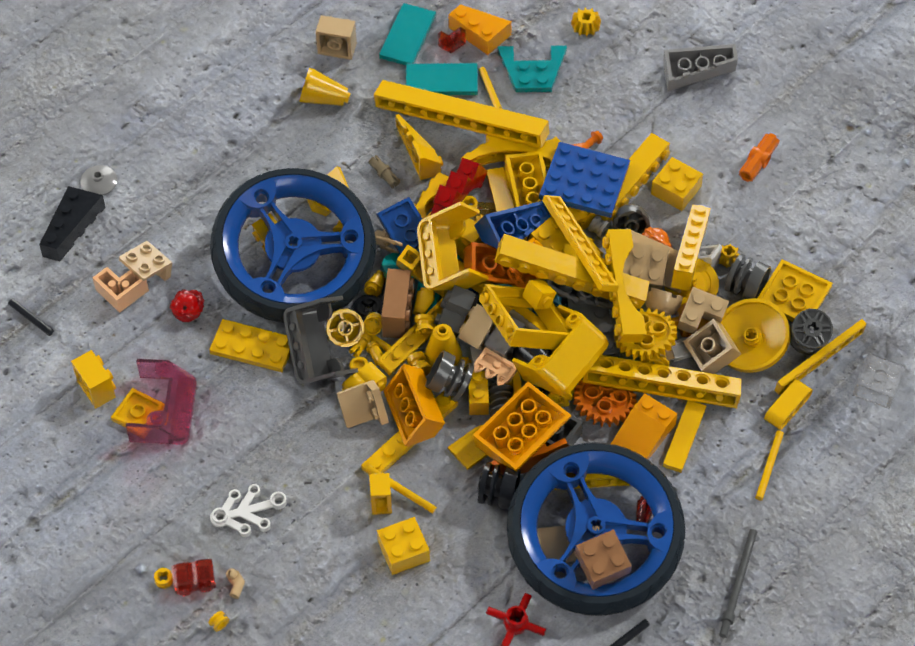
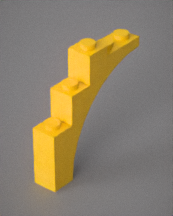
[461,135,561,170]

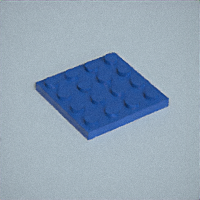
[539,142,630,218]

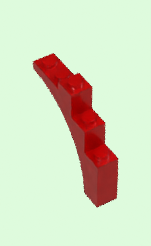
[430,157,488,215]

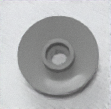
[80,165,117,195]

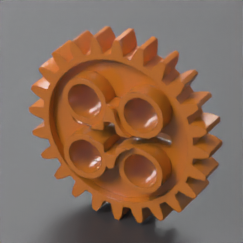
[573,380,637,427]

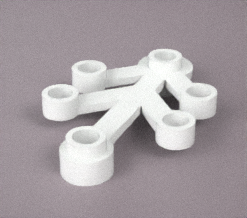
[210,484,287,537]

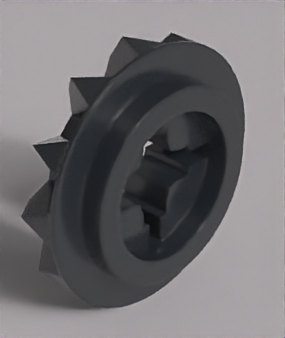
[353,295,383,321]

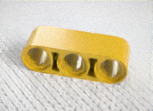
[764,379,813,430]

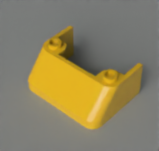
[417,202,489,291]
[512,304,609,396]

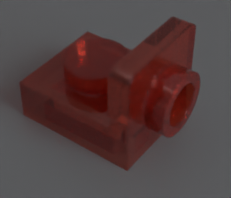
[438,27,466,53]

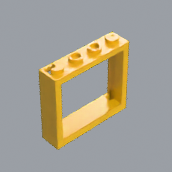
[479,284,571,350]

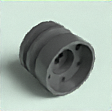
[725,254,771,299]
[790,308,833,355]
[425,350,474,402]

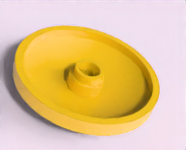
[721,298,791,373]

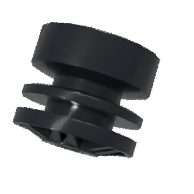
[477,462,521,510]

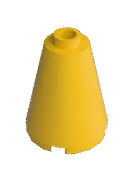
[299,68,351,106]
[424,324,462,367]

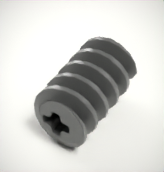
[488,383,513,417]

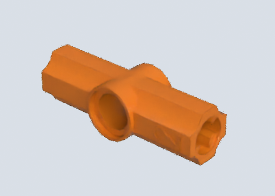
[739,133,780,182]

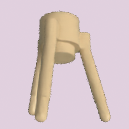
[375,229,403,253]

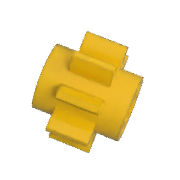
[718,244,740,268]

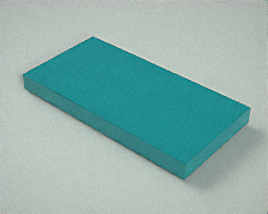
[379,3,436,66]
[406,63,478,95]

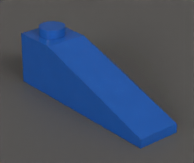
[474,201,551,248]

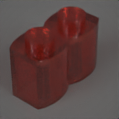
[171,559,216,596]

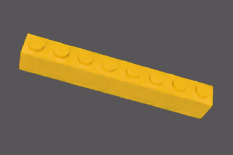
[494,234,650,309]

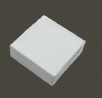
[672,338,692,362]

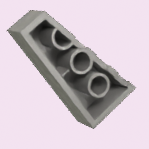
[663,44,738,92]

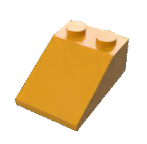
[611,393,678,459]

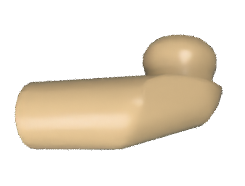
[226,568,245,599]

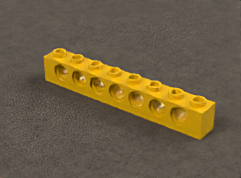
[582,355,742,409]

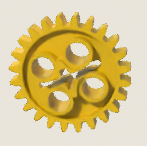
[614,308,677,361]

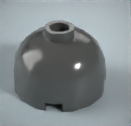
[612,204,650,234]

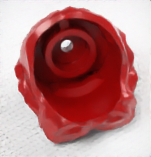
[169,289,204,322]

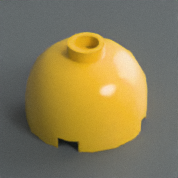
[325,308,364,347]

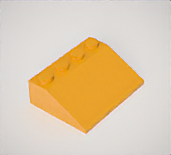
[473,382,572,471]

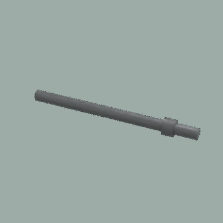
[719,529,757,638]

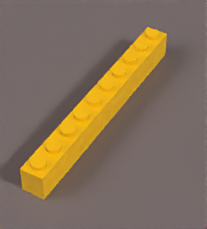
[374,80,550,148]

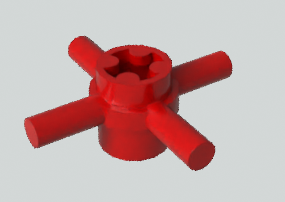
[486,593,546,646]

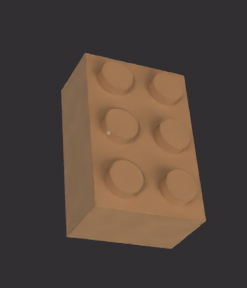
[381,268,415,339]

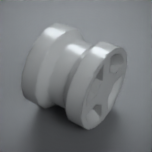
[588,215,611,239]

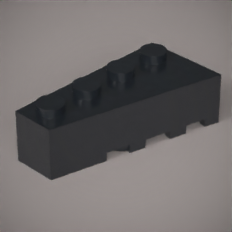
[39,186,106,262]

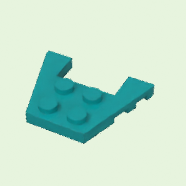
[498,45,567,92]

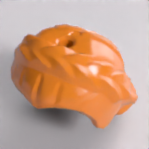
[642,227,673,248]

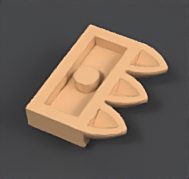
[474,347,518,386]

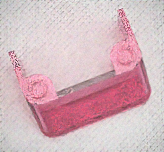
[126,359,197,445]

